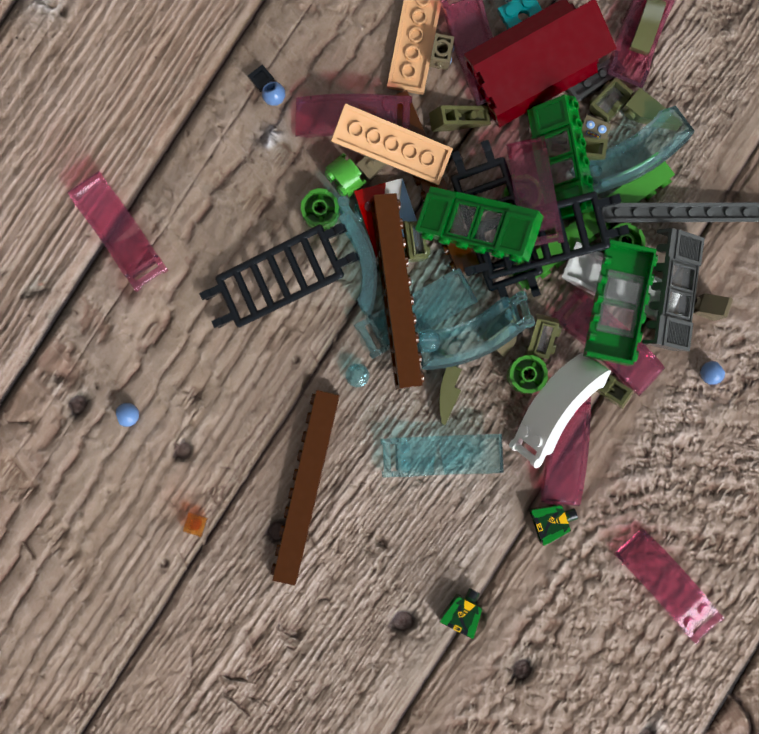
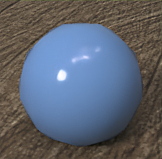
[262,82,286,106]
[700,361,725,385]
[116,403,139,427]

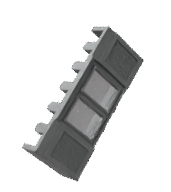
[642,228,705,351]

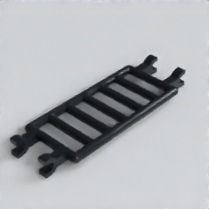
[450,140,543,308]
[464,191,629,279]
[199,223,360,328]

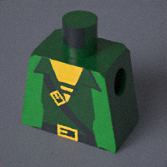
[529,504,578,546]
[439,588,482,639]

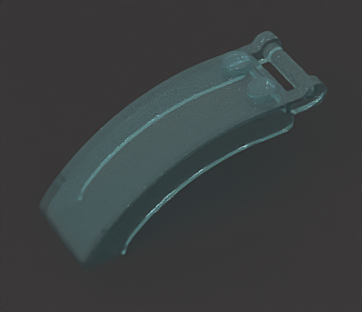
[570,106,694,193]
[338,196,377,319]
[354,268,478,359]
[417,291,535,370]
[380,434,504,478]

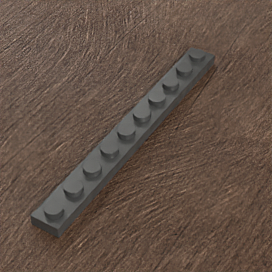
[602,202,759,223]

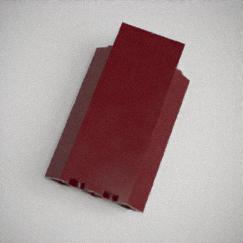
[464,0,617,128]

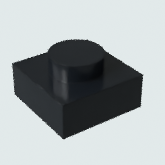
[248,64,275,92]

